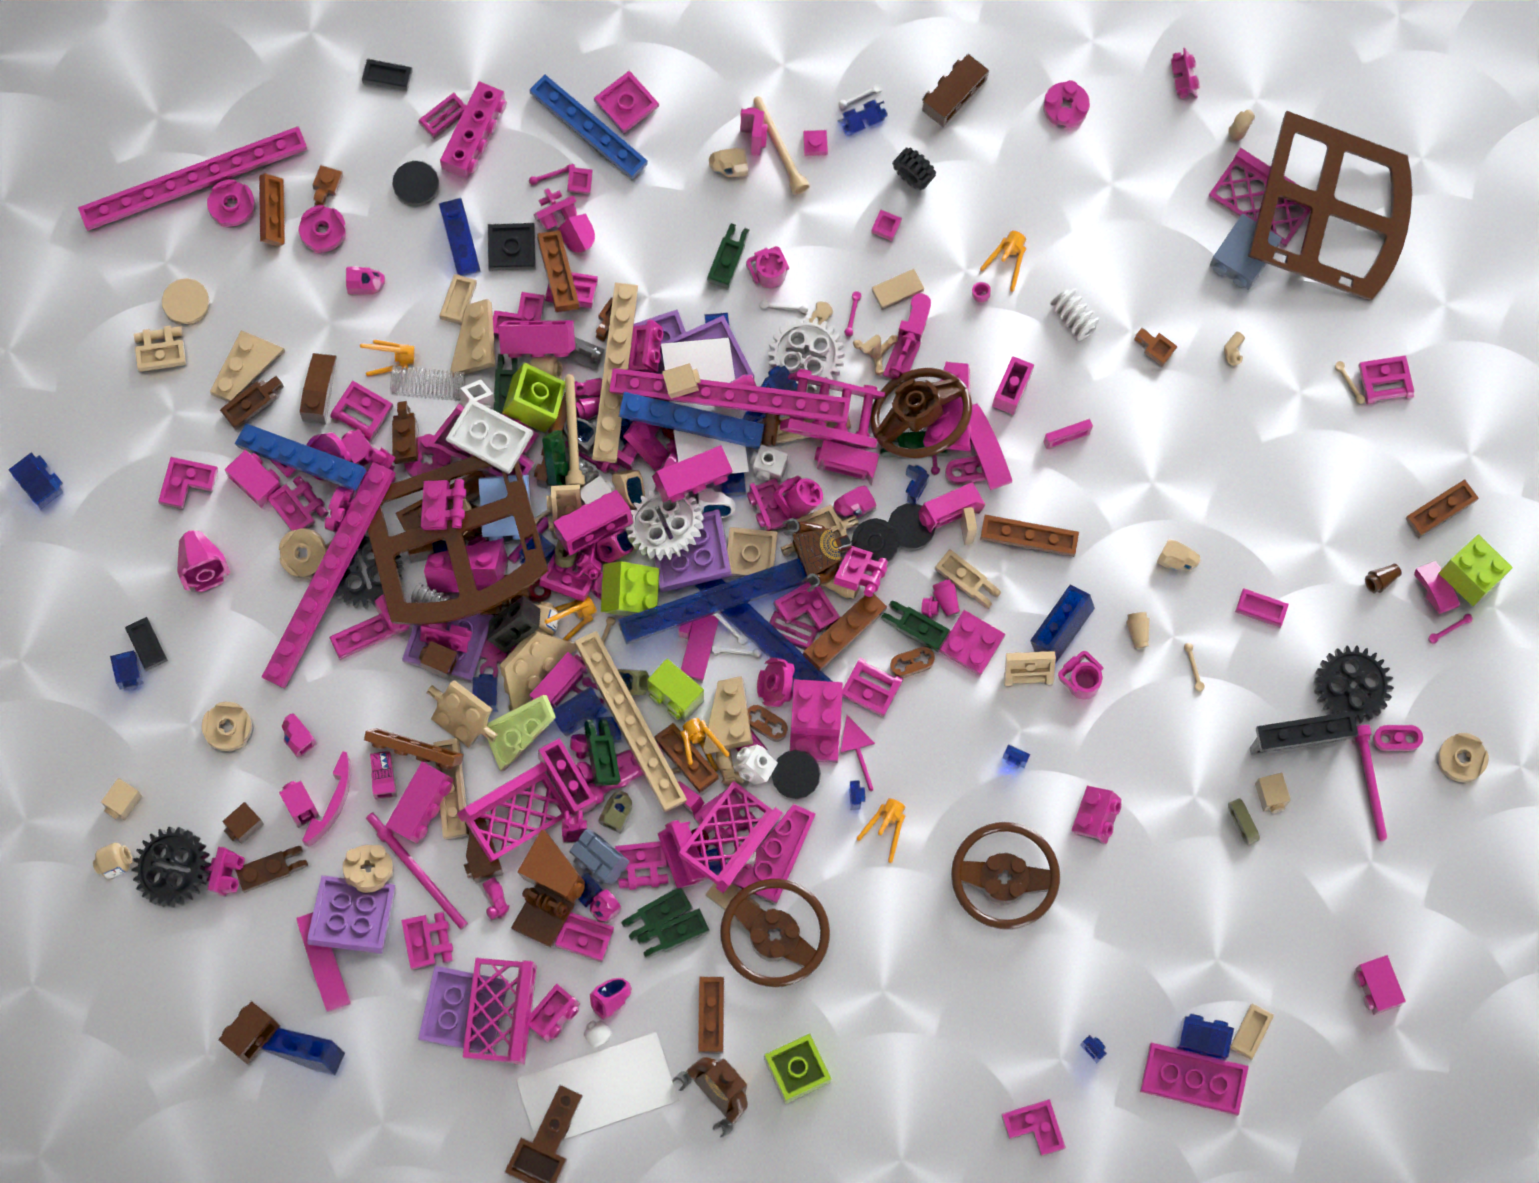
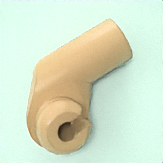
[1224,331,1245,366]

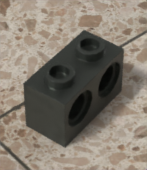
[487,596,541,653]

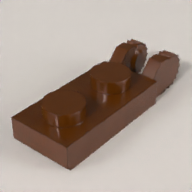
[235,846,308,893]

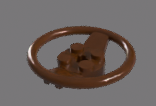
[870,368,972,458]
[951,822,1060,929]
[720,879,830,987]

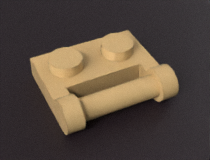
[1004,651,1056,686]

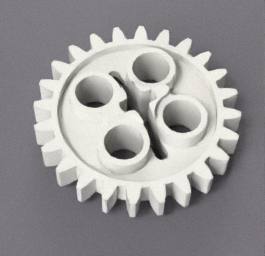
[768,316,845,393]
[626,491,704,561]

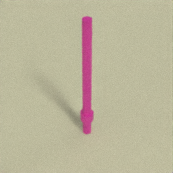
[366,812,468,930]

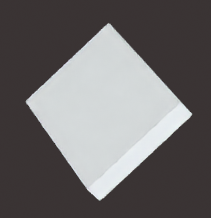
[446,398,533,474]

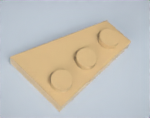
[449,299,496,378]
[210,330,285,402]
[703,676,753,754]

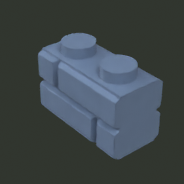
[570,829,629,885]

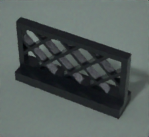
[1249,711,1359,755]

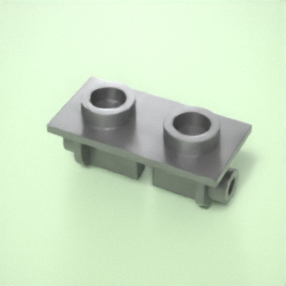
[564,337,605,370]

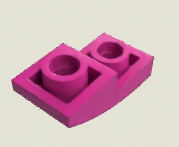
[1414,562,1460,614]

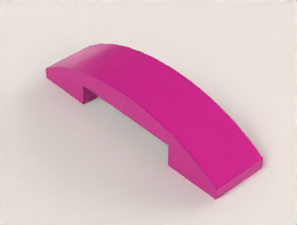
[970,403,1012,490]
[302,751,351,847]
[296,912,351,1012]

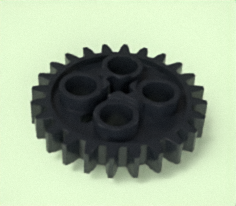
[335,534,404,609]
[1313,645,1394,724]
[132,827,211,908]

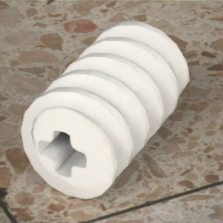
[1050,289,1099,341]

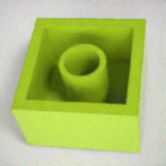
[502,363,565,433]
[1439,534,1513,607]
[601,561,659,619]
[648,658,704,723]
[764,1033,832,1104]

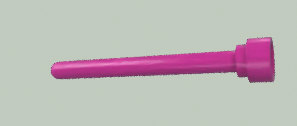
[1353,725,1387,841]

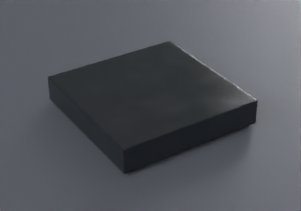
[488,223,536,271]

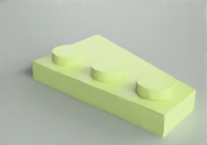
[487,695,556,771]

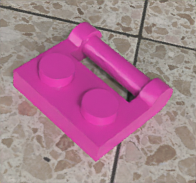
[1358,355,1414,405]
[330,380,394,441]
[842,657,903,717]

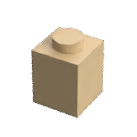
[662,363,701,399]
[1255,773,1291,813]
[101,778,142,820]

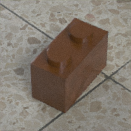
[218,1001,280,1065]

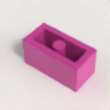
[678,781,705,814]

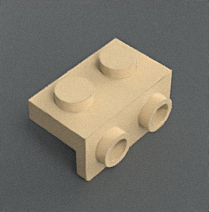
[547,484,581,539]

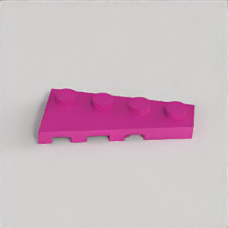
[923,362,971,452]
[731,804,816,904]

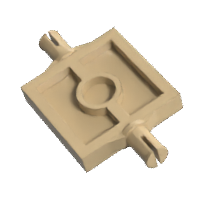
[780,505,859,557]
[426,680,498,748]

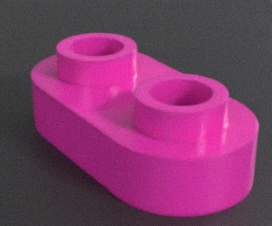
[945,456,985,485]
[1373,725,1423,751]

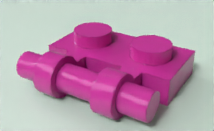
[267,476,329,531]
[421,479,466,530]
[834,546,888,597]
[692,789,756,847]
[615,841,669,890]
[401,912,454,970]

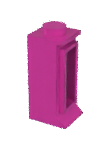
[814,440,879,486]
[918,482,985,533]
[529,652,588,709]
[657,820,708,889]

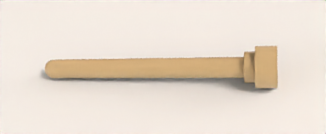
[753,96,810,195]
[565,374,585,487]

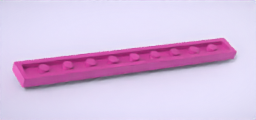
[78,126,308,231]
[609,368,851,424]
[261,462,396,689]

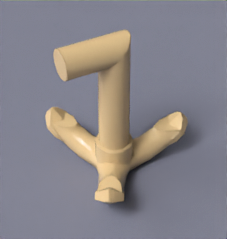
[853,335,898,376]

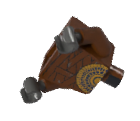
[782,518,852,592]
[672,1057,748,1137]

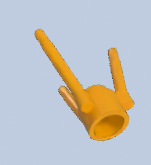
[980,231,1026,292]
[360,340,414,376]
[545,596,597,641]
[680,718,730,771]
[856,798,906,863]

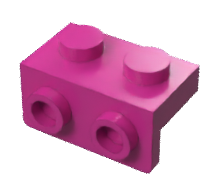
[740,107,768,156]
[628,320,663,373]
[747,478,792,531]
[1071,786,1122,844]
[529,983,580,1042]

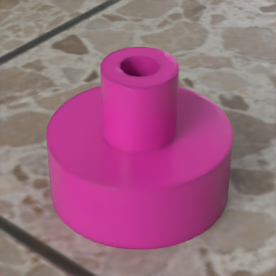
[570,734,588,759]

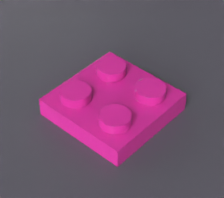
[594,70,659,134]
[939,610,1006,676]

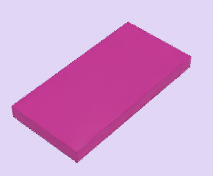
[1140,1042,1249,1116]

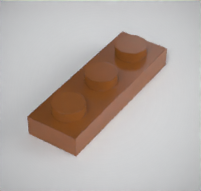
[259,173,285,247]
[1405,479,1479,538]
[654,723,719,793]
[698,977,724,1053]

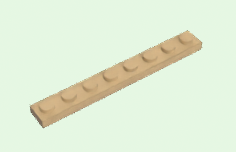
[593,282,638,463]
[574,631,687,813]

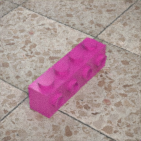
[440,81,507,179]

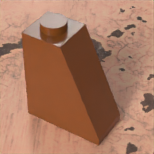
[517,830,585,903]

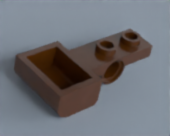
[505,1085,583,1183]

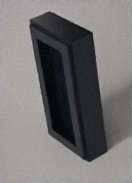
[362,59,413,91]
[125,617,168,671]

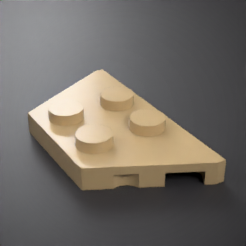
[499,631,577,711]

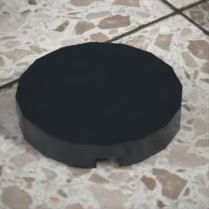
[392,161,439,207]
[888,503,935,551]
[851,518,900,562]
[771,750,821,799]

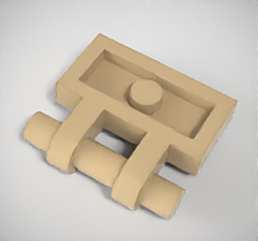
[134,325,186,372]

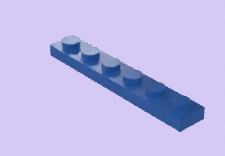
[529,74,648,180]
[618,392,764,449]
[235,423,367,491]

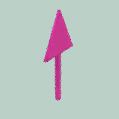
[840,715,875,791]

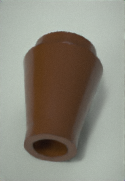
[1365,563,1402,593]

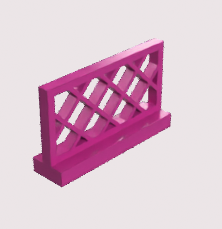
[1209,147,1311,246]
[457,762,571,862]
[678,781,783,894]
[462,958,537,1065]

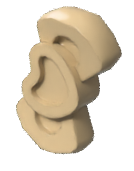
[803,301,833,325]

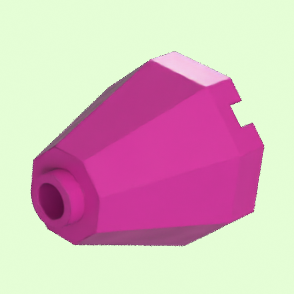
[177,530,230,592]

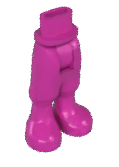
[576,742,665,805]

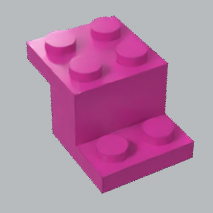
[790,680,843,763]

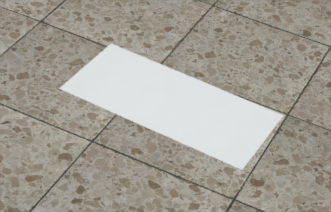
[661,338,749,473]
[516,1032,679,1139]

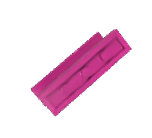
[779,369,885,450]

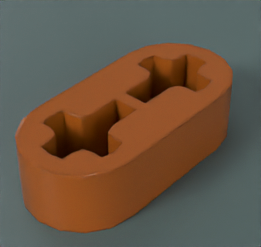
[890,647,935,678]
[748,705,788,742]

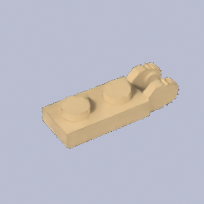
[934,549,1001,608]

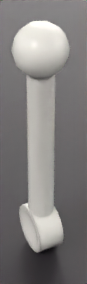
[839,84,882,109]
[760,300,809,314]
[708,606,747,645]
[712,644,762,658]

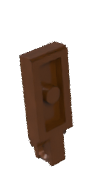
[220,376,284,430]
[392,401,418,464]

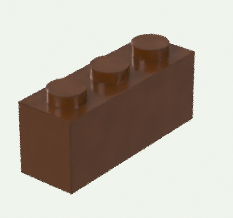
[922,54,989,127]

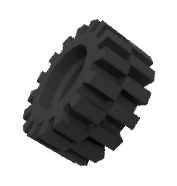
[892,147,937,190]

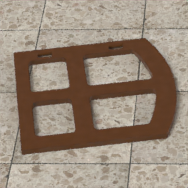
[1248,110,1412,301]
[368,456,548,625]

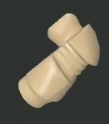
[1228,110,1255,141]
[715,749,744,786]

